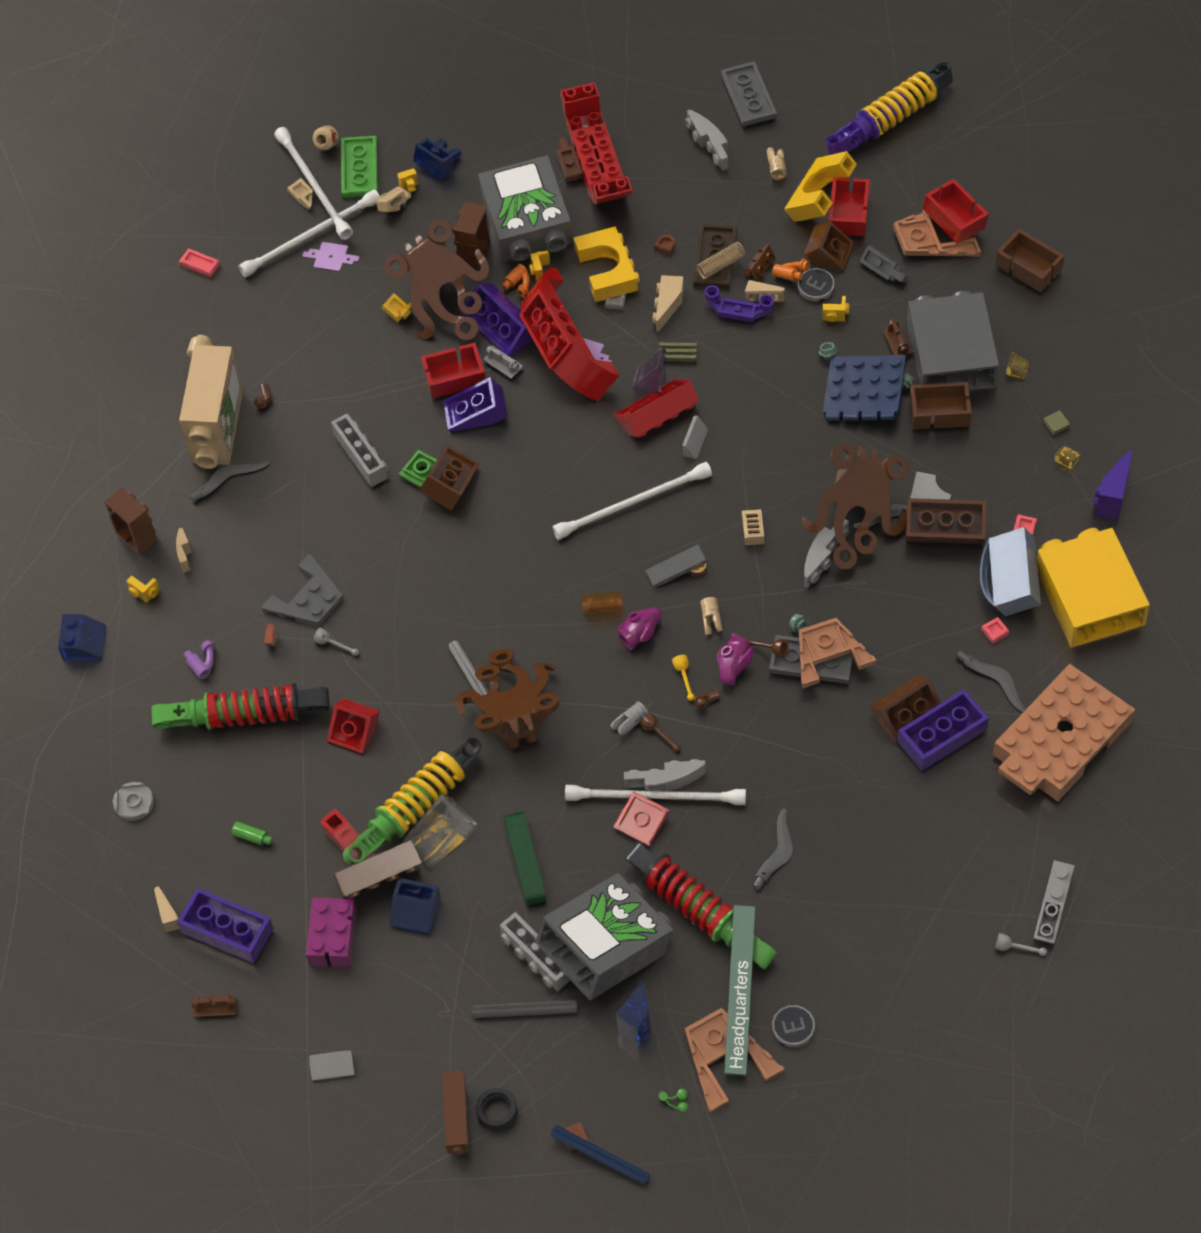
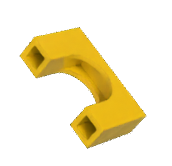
[784,151,857,222]
[574,226,640,302]

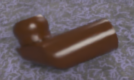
[254,384,272,409]
[694,689,720,709]

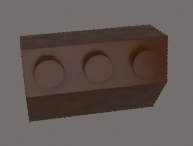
[870,675,941,744]

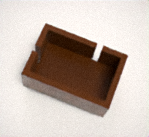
[452,202,490,268]
[995,229,1064,293]
[909,382,972,430]
[104,487,157,554]

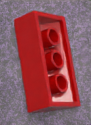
[613,379,699,438]

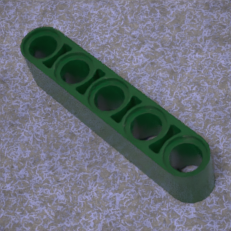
[503,811,547,906]

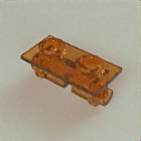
[582,591,623,614]

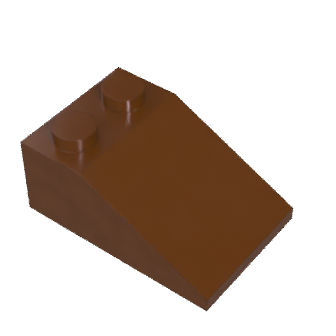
[419,444,480,511]

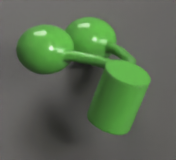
[658,1088,688,1112]

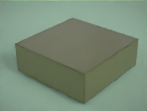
[1043,410,1070,436]

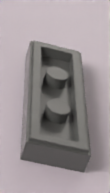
[646,545,707,588]

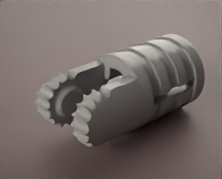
[611,701,648,735]

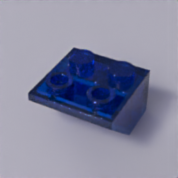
[389,878,441,934]

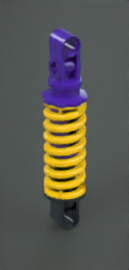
[825,62,953,155]

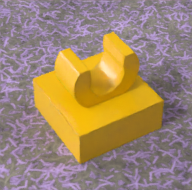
[397,168,418,192]

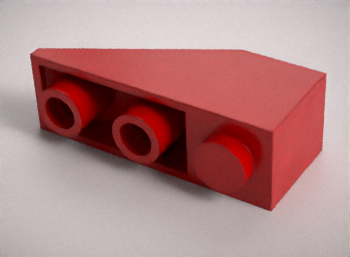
[320,808,376,861]

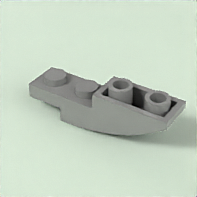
[685,110,728,171]
[804,519,849,588]
[624,759,706,792]
[1033,860,1074,944]

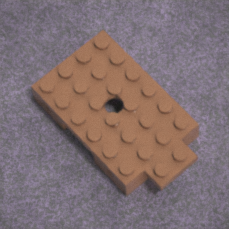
[993,664,1135,801]

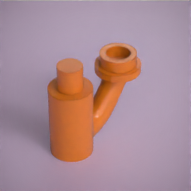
[772,259,810,281]
[501,264,530,298]

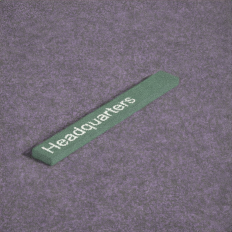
[724,905,755,1076]

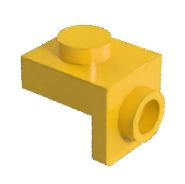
[529,250,550,282]
[381,293,412,322]
[822,296,849,322]
[127,576,160,603]

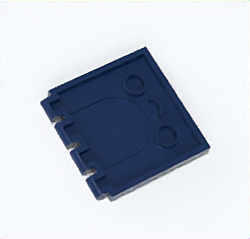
[823,355,907,421]

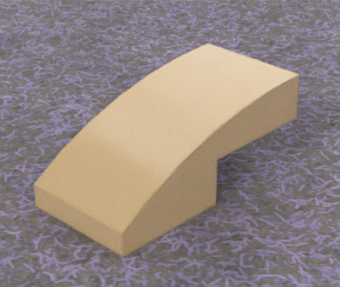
[176,528,192,573]

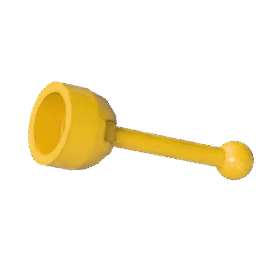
[672,655,695,701]

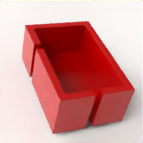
[829,177,870,236]
[923,179,989,244]
[421,343,486,399]

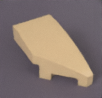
[287,178,313,210]

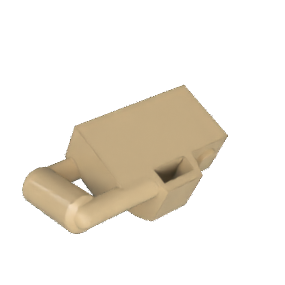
[376,186,411,212]

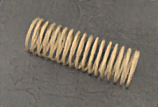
[697,242,745,279]

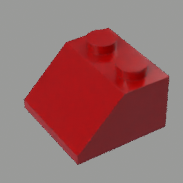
[326,699,380,754]

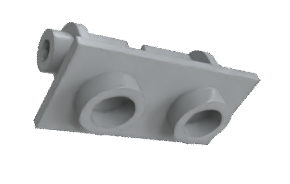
[483,346,523,379]

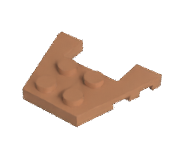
[799,618,876,688]

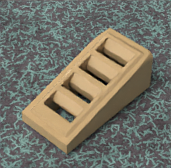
[745,280,785,302]
[742,509,765,546]
[154,886,179,932]

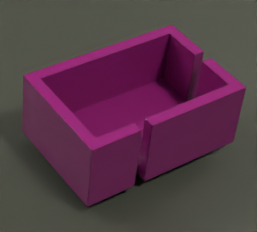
[306,898,357,967]

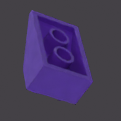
[443,377,508,432]
[1093,451,1133,520]

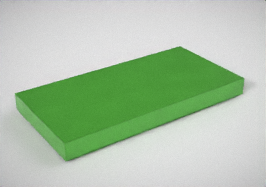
[341,136,378,198]

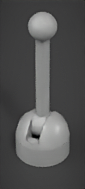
[313,628,359,656]
[995,933,1047,956]

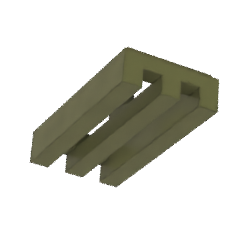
[659,342,697,362]

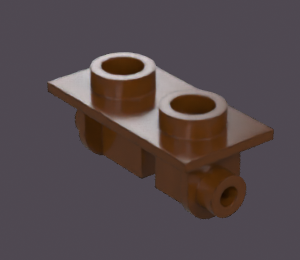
[744,244,775,282]
[883,319,913,356]
[192,995,236,1017]

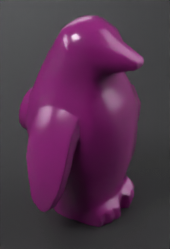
[617,607,662,650]
[717,633,754,686]

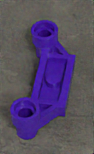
[705,285,774,323]

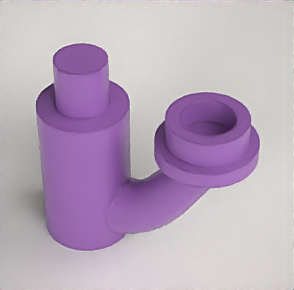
[184,640,215,679]

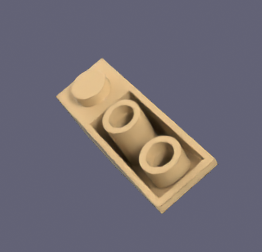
[653,275,684,331]

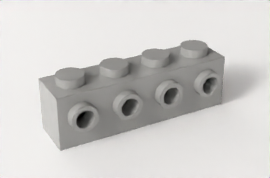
[331,414,388,487]
[500,912,570,992]

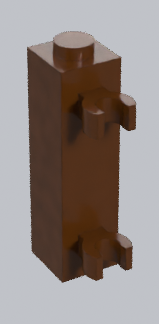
[442,1070,469,1155]

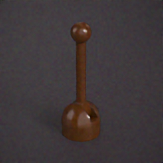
[746,638,789,656]
[640,713,681,752]

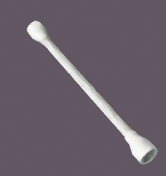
[274,127,353,240]
[238,189,380,278]
[552,462,712,540]
[565,785,746,805]

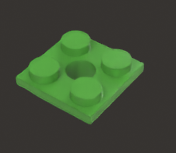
[399,450,437,488]

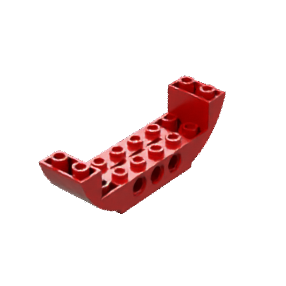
[560,82,633,205]
[519,268,619,401]

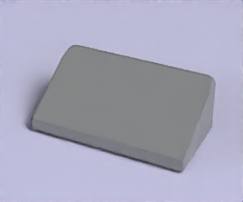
[682,415,708,459]
[309,1050,355,1081]

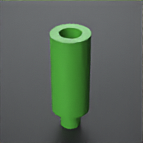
[231,821,273,846]

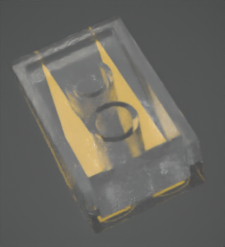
[403,794,478,868]

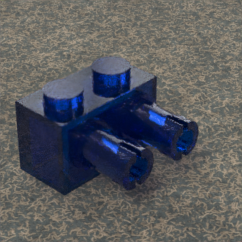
[413,137,461,179]

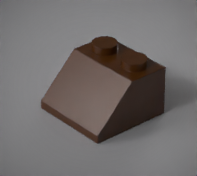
[804,220,854,271]

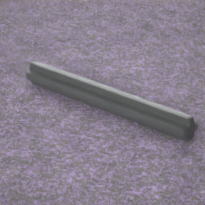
[472,1000,577,1018]

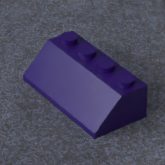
[461,282,532,357]

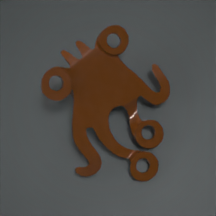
[384,220,489,340]
[802,443,909,569]
[455,649,559,749]

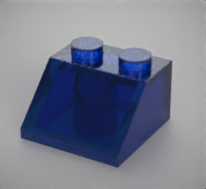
[58,614,106,660]
[616,982,651,1045]

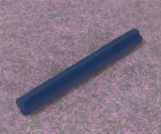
[551,1125,650,1185]

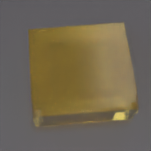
[1006,352,1030,379]
[1054,446,1081,469]

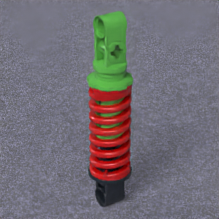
[151,683,330,730]
[624,842,778,970]

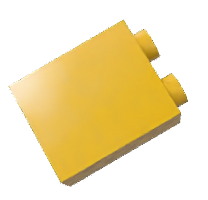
[1037,528,1149,648]

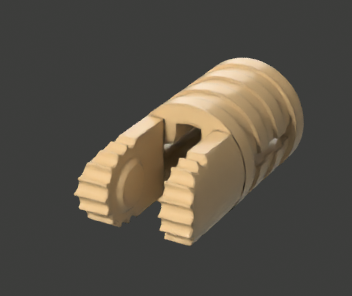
[767,148,787,180]
[700,597,723,635]

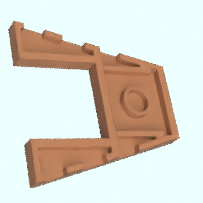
[893,210,981,257]
[685,1008,784,1113]

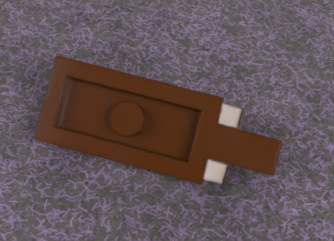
[556,137,583,182]

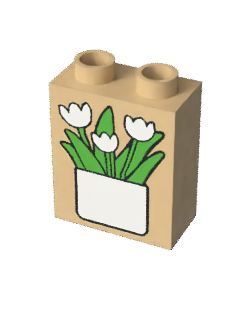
[179,345,243,469]

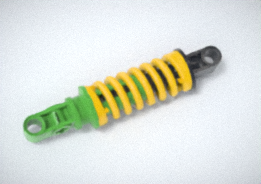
[343,738,482,865]

